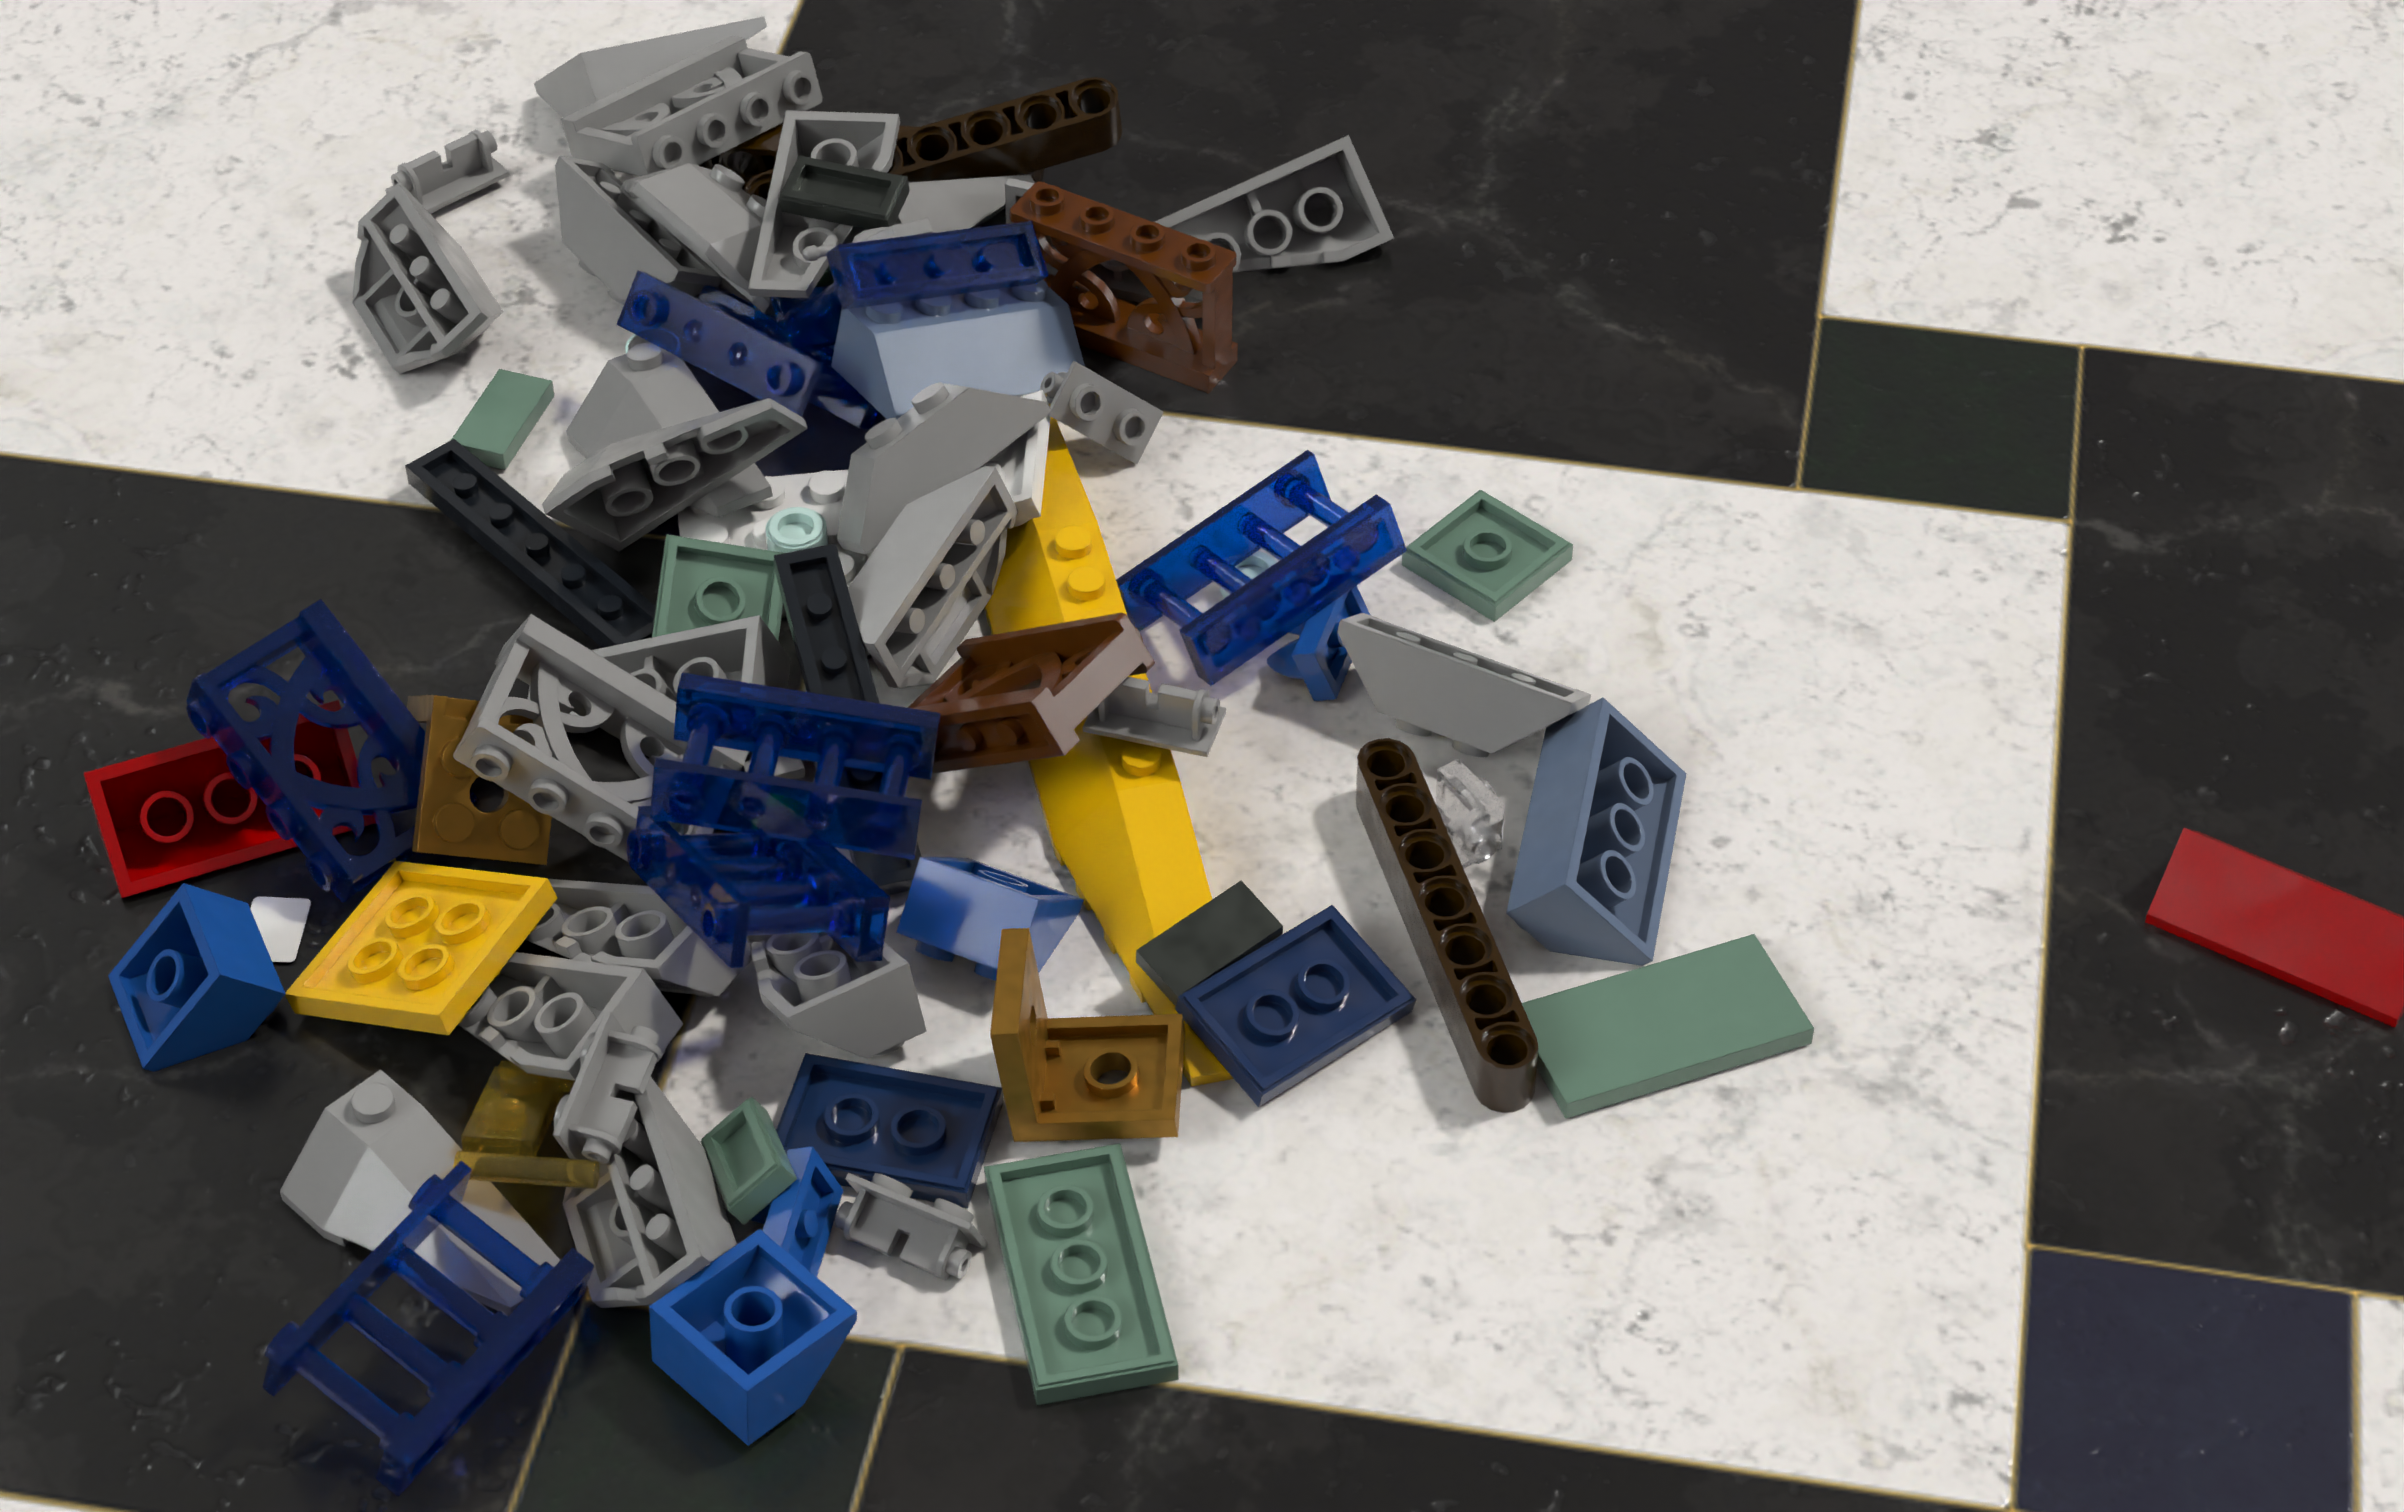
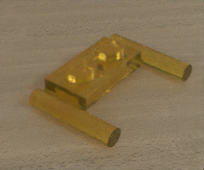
[454,1060,600,1189]

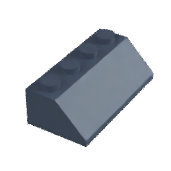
[831,275,1085,420]
[1506,697,1687,966]

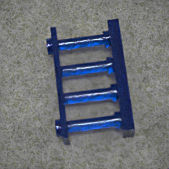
[770,221,1049,352]
[616,270,879,429]
[1116,450,1407,686]
[650,673,941,860]
[627,802,890,968]
[262,1161,595,1497]

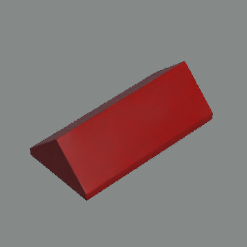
[83,700,376,898]
[2145,828,2404,1028]

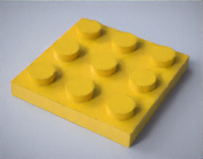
[285,861,558,1035]

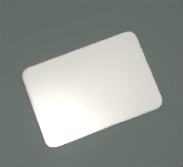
[250,897,311,963]

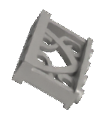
[561,35,822,176]
[453,614,751,888]

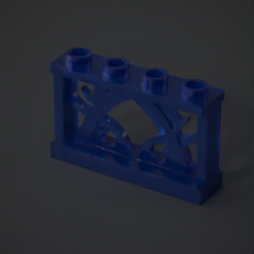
[186,599,479,902]

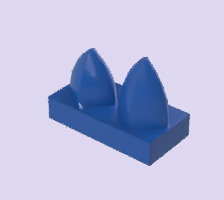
[1267,570,1370,701]
[751,1146,843,1277]

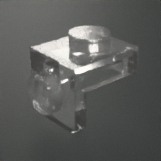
[1436,759,1505,868]

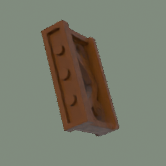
[1010,181,1238,394]
[883,613,1155,778]

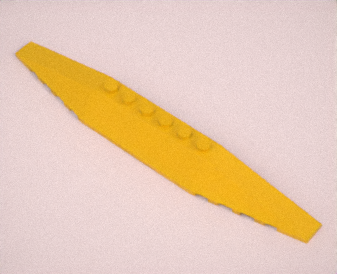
[984,417,1234,1087]

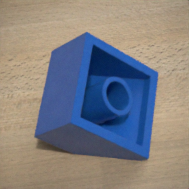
[896,857,1084,981]
[108,883,286,1071]
[649,1229,857,1446]

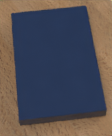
[1175,905,1416,1107]
[776,1053,1003,1209]

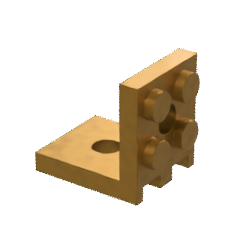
[405,695,552,865]
[990,928,1185,1142]

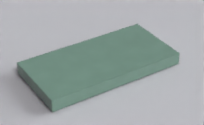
[1522,934,1814,1119]
[984,1143,1179,1405]

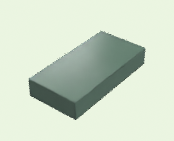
[451,369,555,470]
[700,1097,797,1225]

